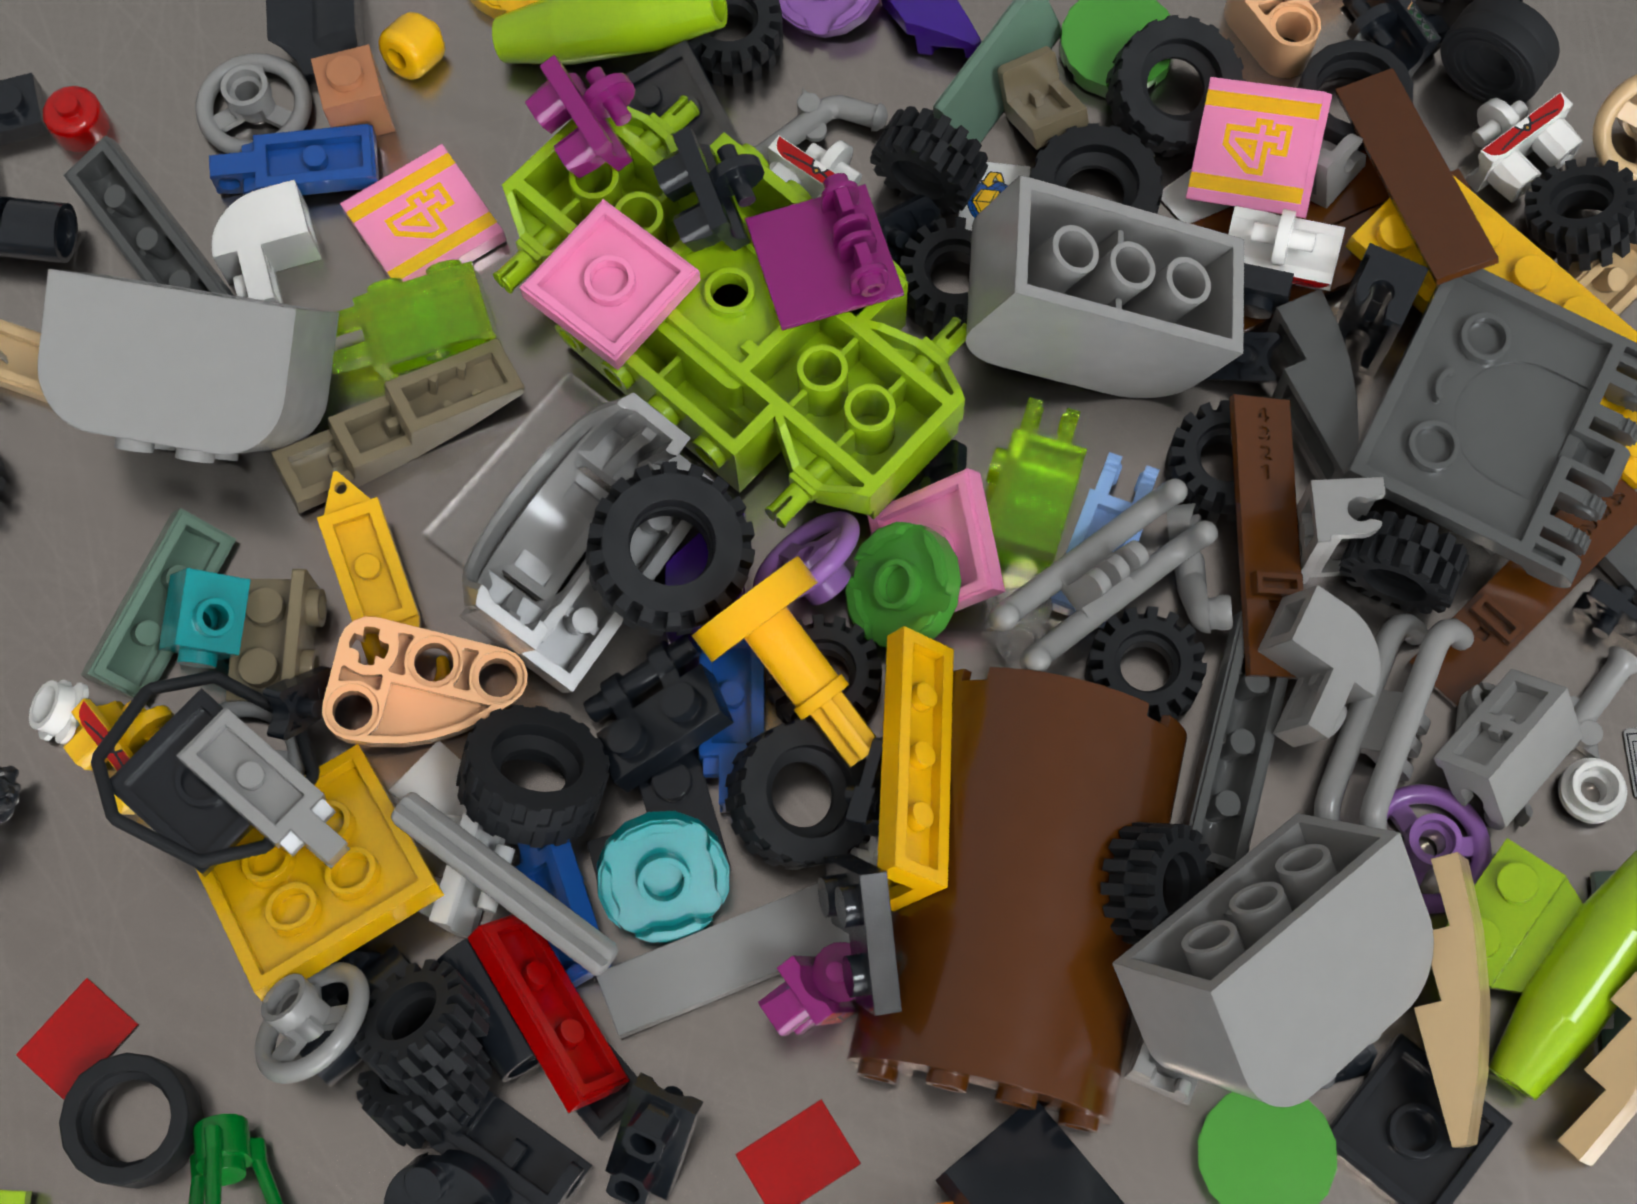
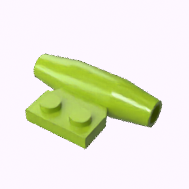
[492,0,728,65]
[1446,838,1637,1101]

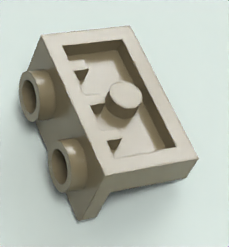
[226,569,327,702]

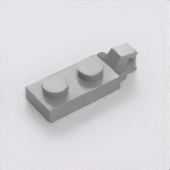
[176,707,350,868]

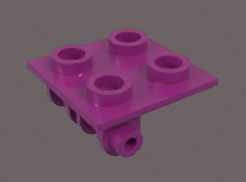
[745,173,904,331]

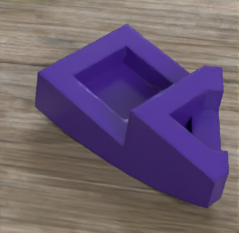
[881,0,982,58]

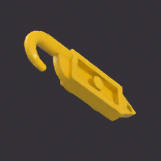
[317,471,451,681]

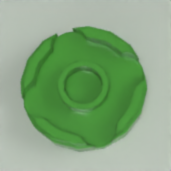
[1060,0,1174,98]
[845,522,961,648]
[1198,1092,1337,1204]

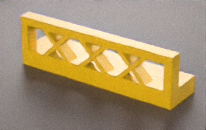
[877,626,954,911]

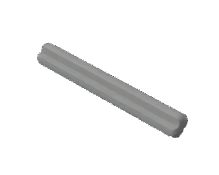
[391,792,619,976]

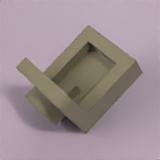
[997,46,1089,150]

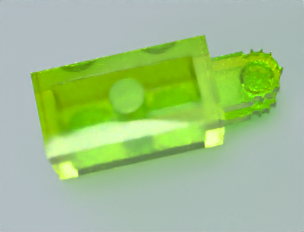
[332,260,502,381]
[986,397,1087,579]

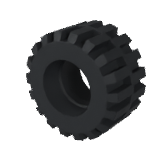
[586,461,755,636]

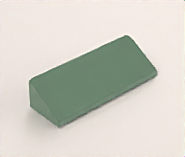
[933,0,1061,143]
[81,508,236,699]

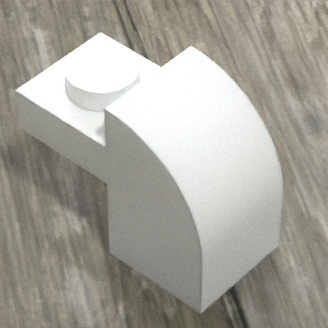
[212,179,322,303]

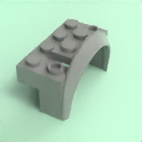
[459,392,714,693]

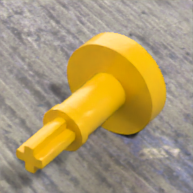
[692,556,876,767]

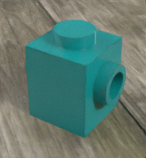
[158,568,251,669]

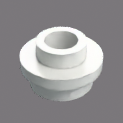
[1558,758,1627,824]

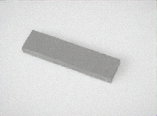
[596,883,850,1039]

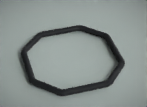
[91,671,320,868]

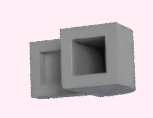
[1258,585,1381,747]

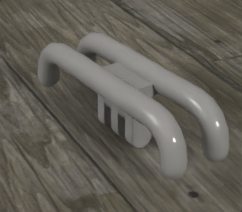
[988,478,1218,672]
[1314,613,1474,830]

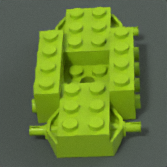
[493,95,967,528]

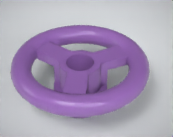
[753,511,860,605]
[1387,784,1492,914]

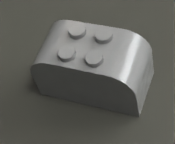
[966,175,1244,398]
[38,269,339,463]
[1112,813,1434,1107]

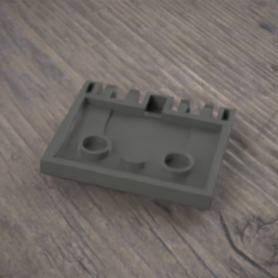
[1343,269,1637,588]

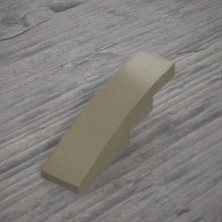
[271,338,525,514]

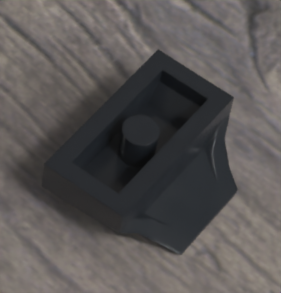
[266,0,364,84]

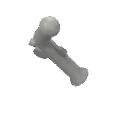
[753,88,888,164]
[1570,646,1637,759]

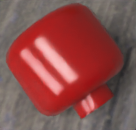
[43,86,110,152]

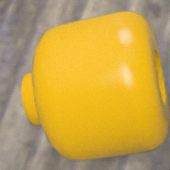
[378,12,445,80]

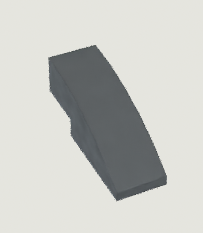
[1267,289,1359,480]

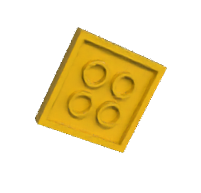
[196,744,444,1002]

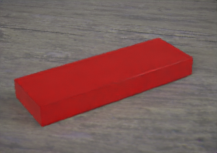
[467,914,630,1113]

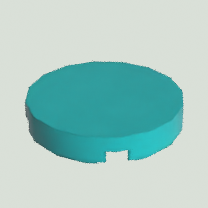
[597,811,729,943]

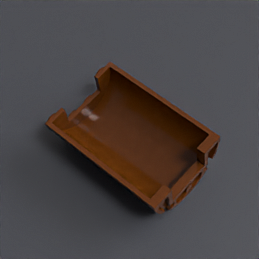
[847,667,1187,1133]

